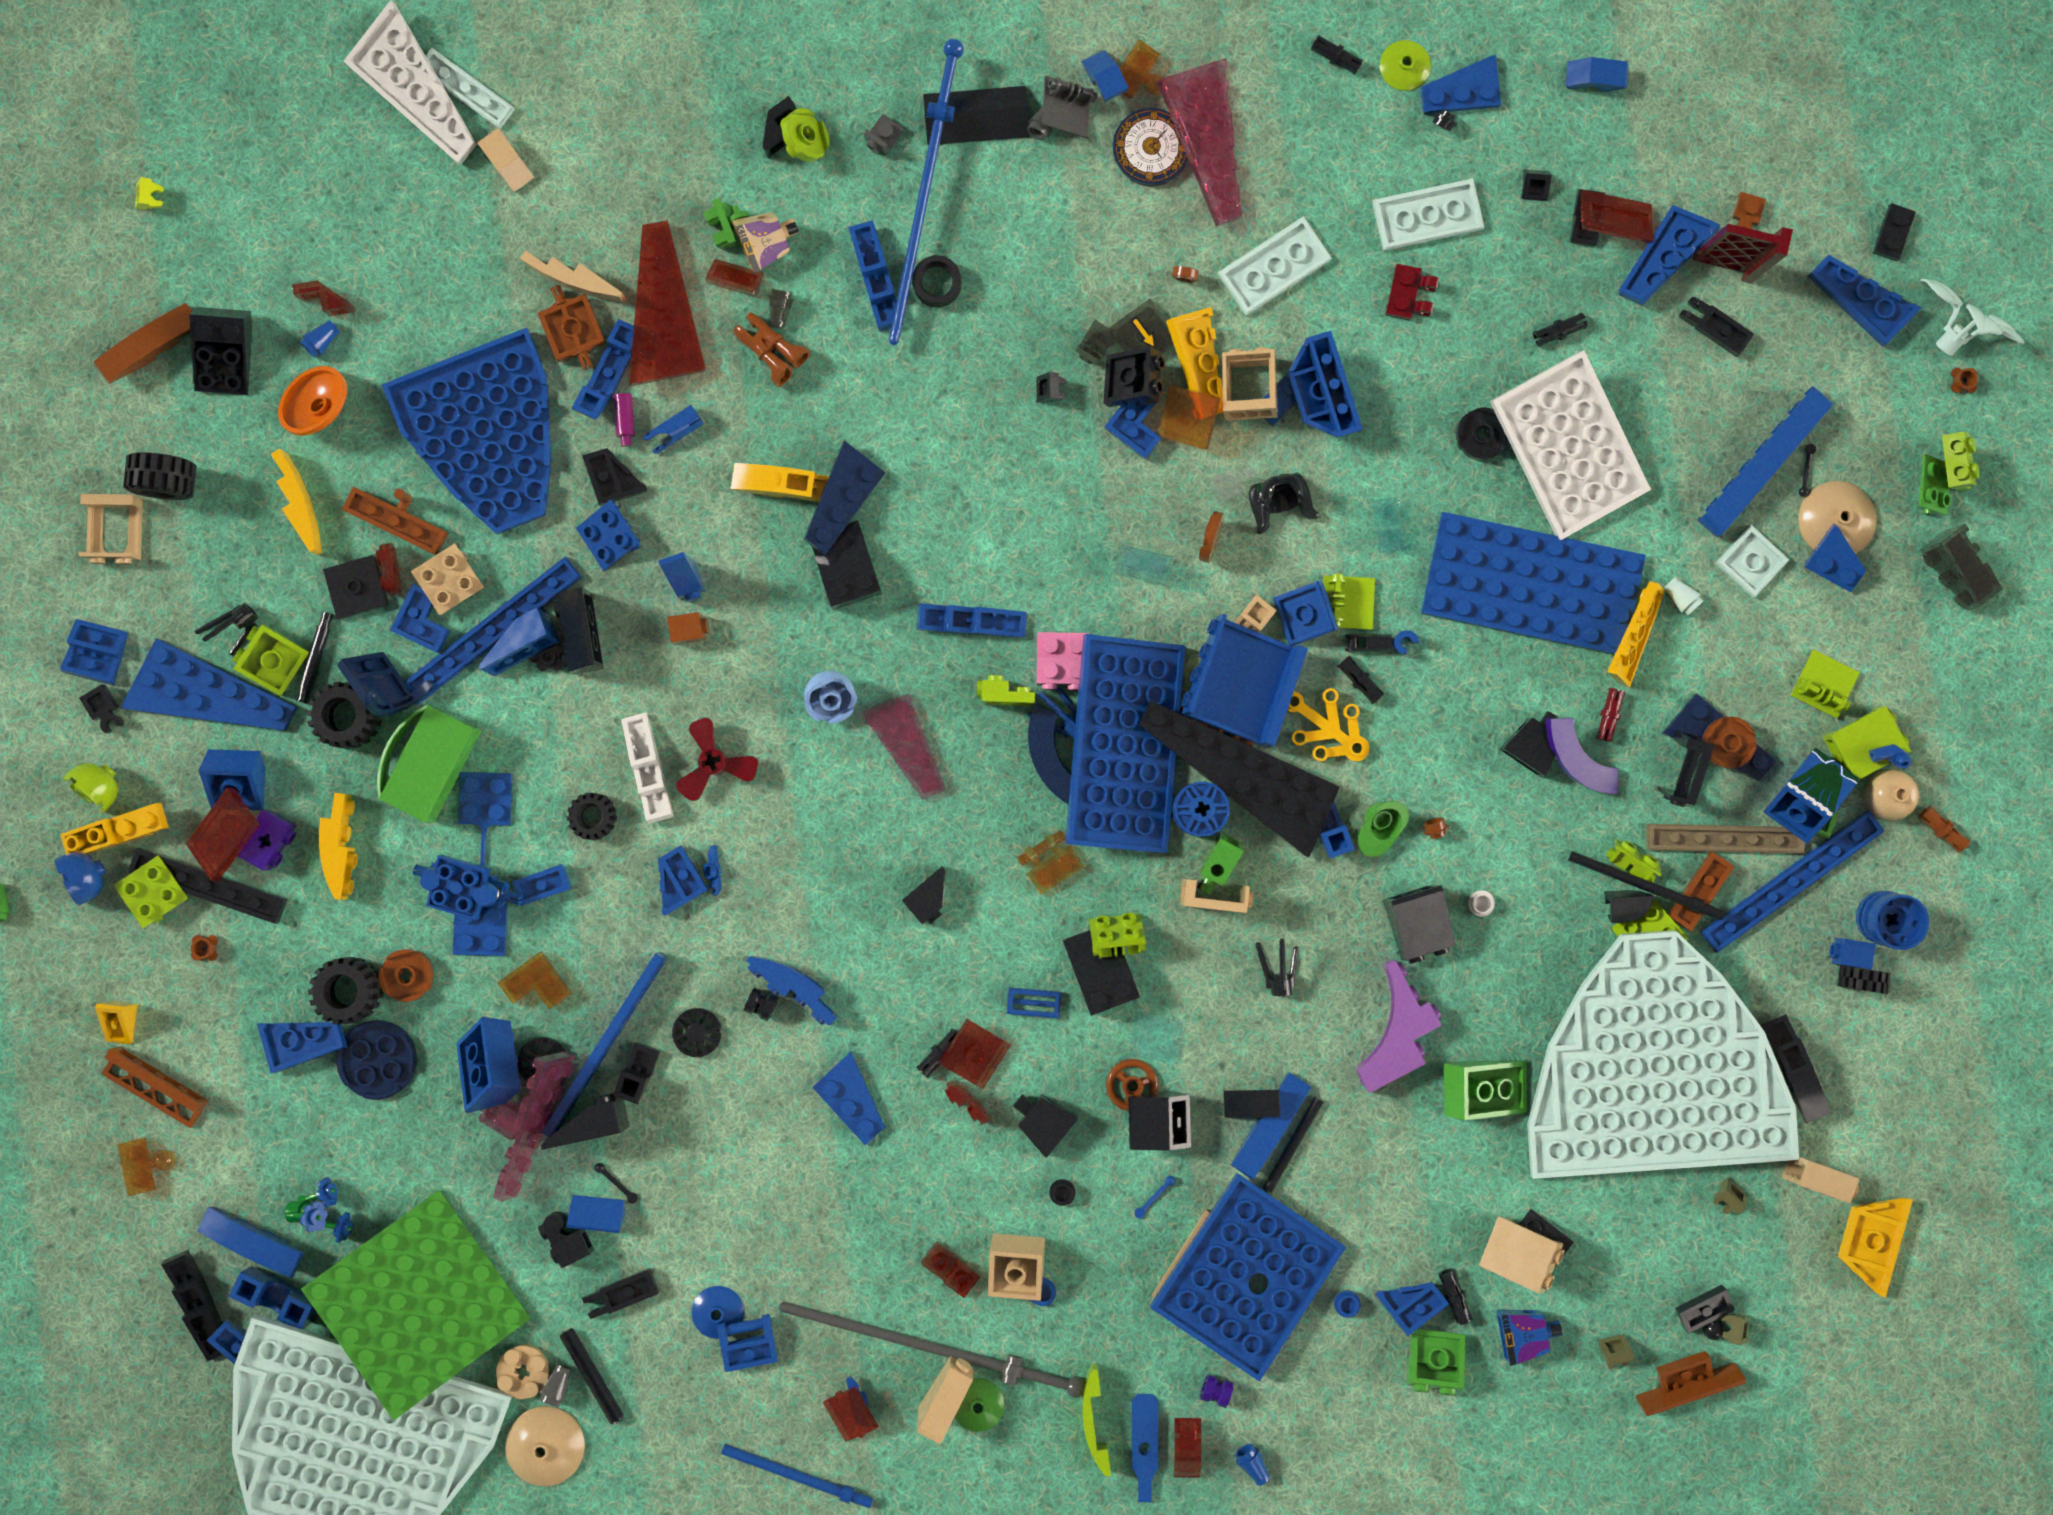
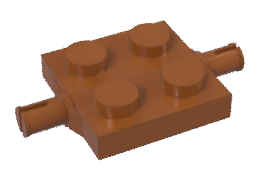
[537,285,606,370]

